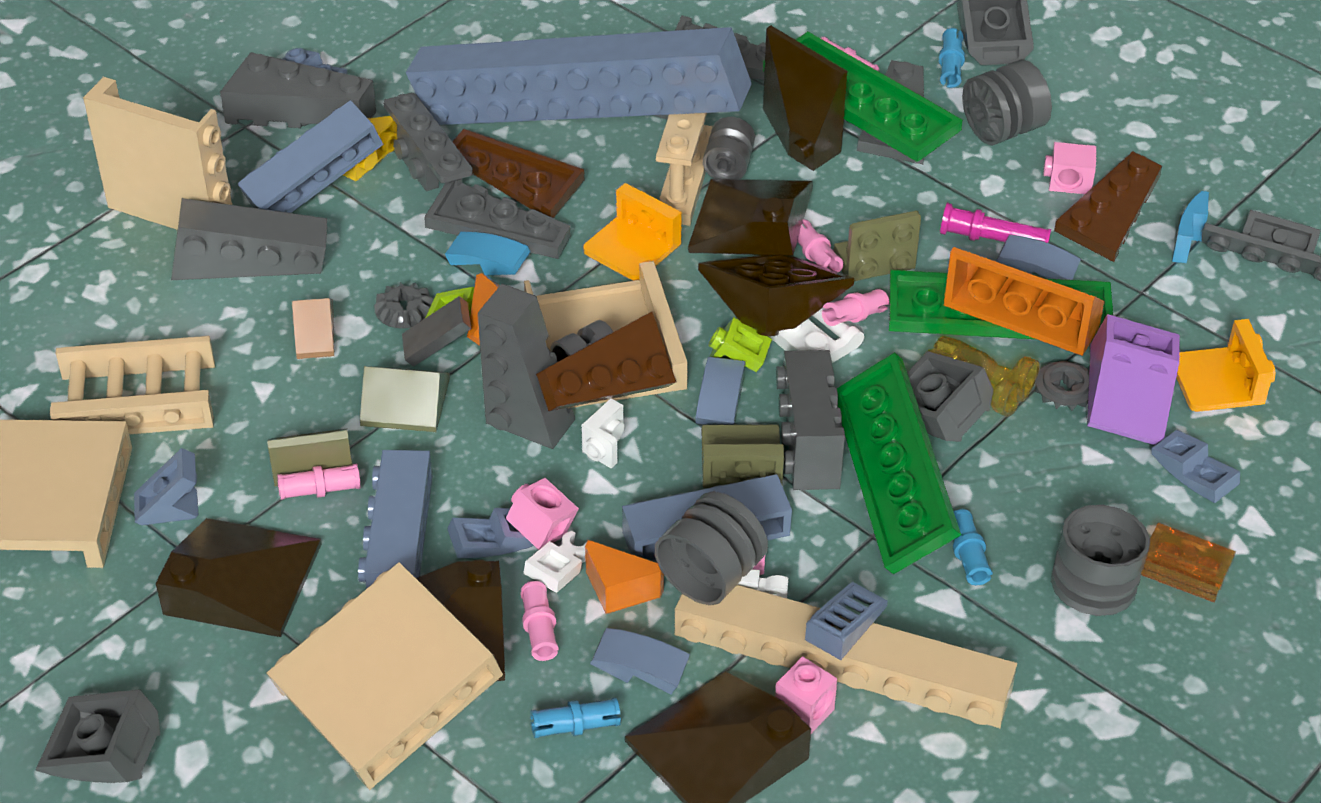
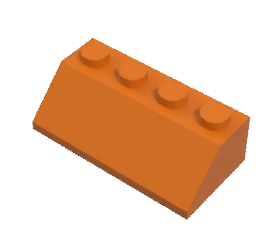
[944,247,1104,356]

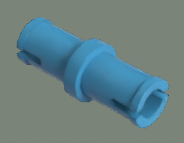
[939,28,965,88]
[953,509,993,586]
[530,698,621,738]

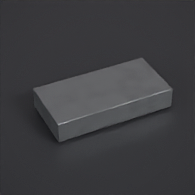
[402,296,471,366]

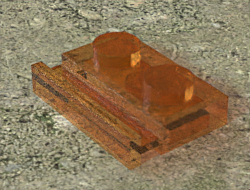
[1141,523,1236,603]

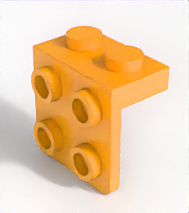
[583,183,682,281]
[1176,319,1275,412]

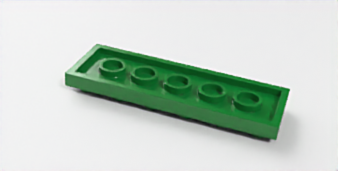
[763,32,963,162]
[889,270,1113,342]
[837,352,961,575]

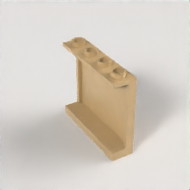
[83,77,232,230]
[524,261,687,408]
[0,419,132,568]
[266,562,503,790]

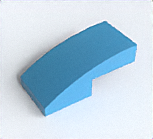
[1172,191,1209,263]
[445,232,530,275]

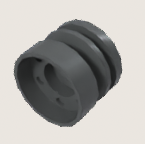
[962,59,1052,146]
[655,491,768,606]
[1051,505,1150,616]

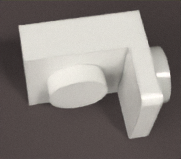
[581,399,625,468]

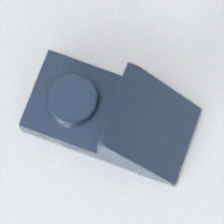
[134,448,198,525]

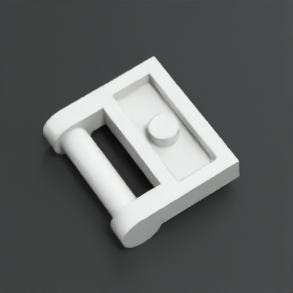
[768,308,864,363]

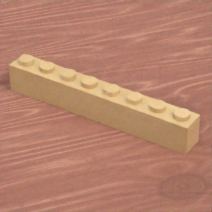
[675,585,1017,728]

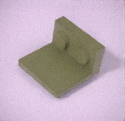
[833,211,921,281]
[701,425,784,488]

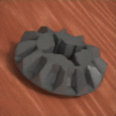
[374,282,433,329]
[1035,361,1089,411]

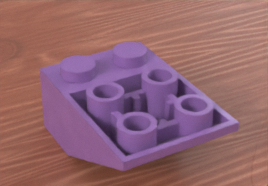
[1087,314,1180,445]

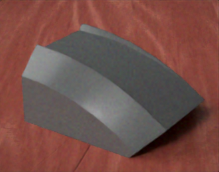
[957,0,1034,65]
[907,351,994,442]
[35,689,161,783]

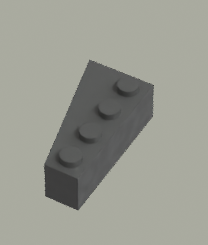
[220,52,376,128]
[171,198,327,280]
[478,284,575,449]
[776,350,845,490]

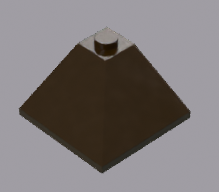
[763,25,847,171]
[688,179,813,256]
[698,255,854,336]
[155,518,322,637]
[416,559,505,681]
[625,672,811,803]

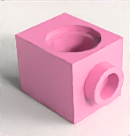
[1043,142,1096,194]
[506,478,579,550]
[775,656,837,734]

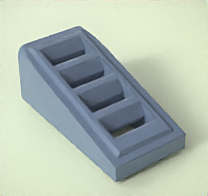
[805,582,888,660]

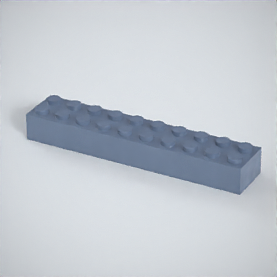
[406,27,752,125]

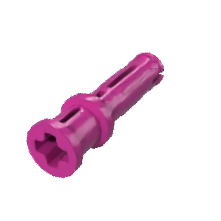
[940,203,1051,243]

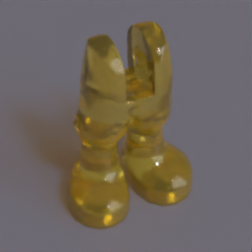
[924,336,1040,417]

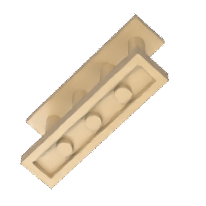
[656,113,713,226]
[50,336,215,434]

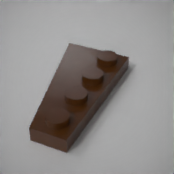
[452,129,584,218]
[1054,151,1162,262]
[536,312,676,411]

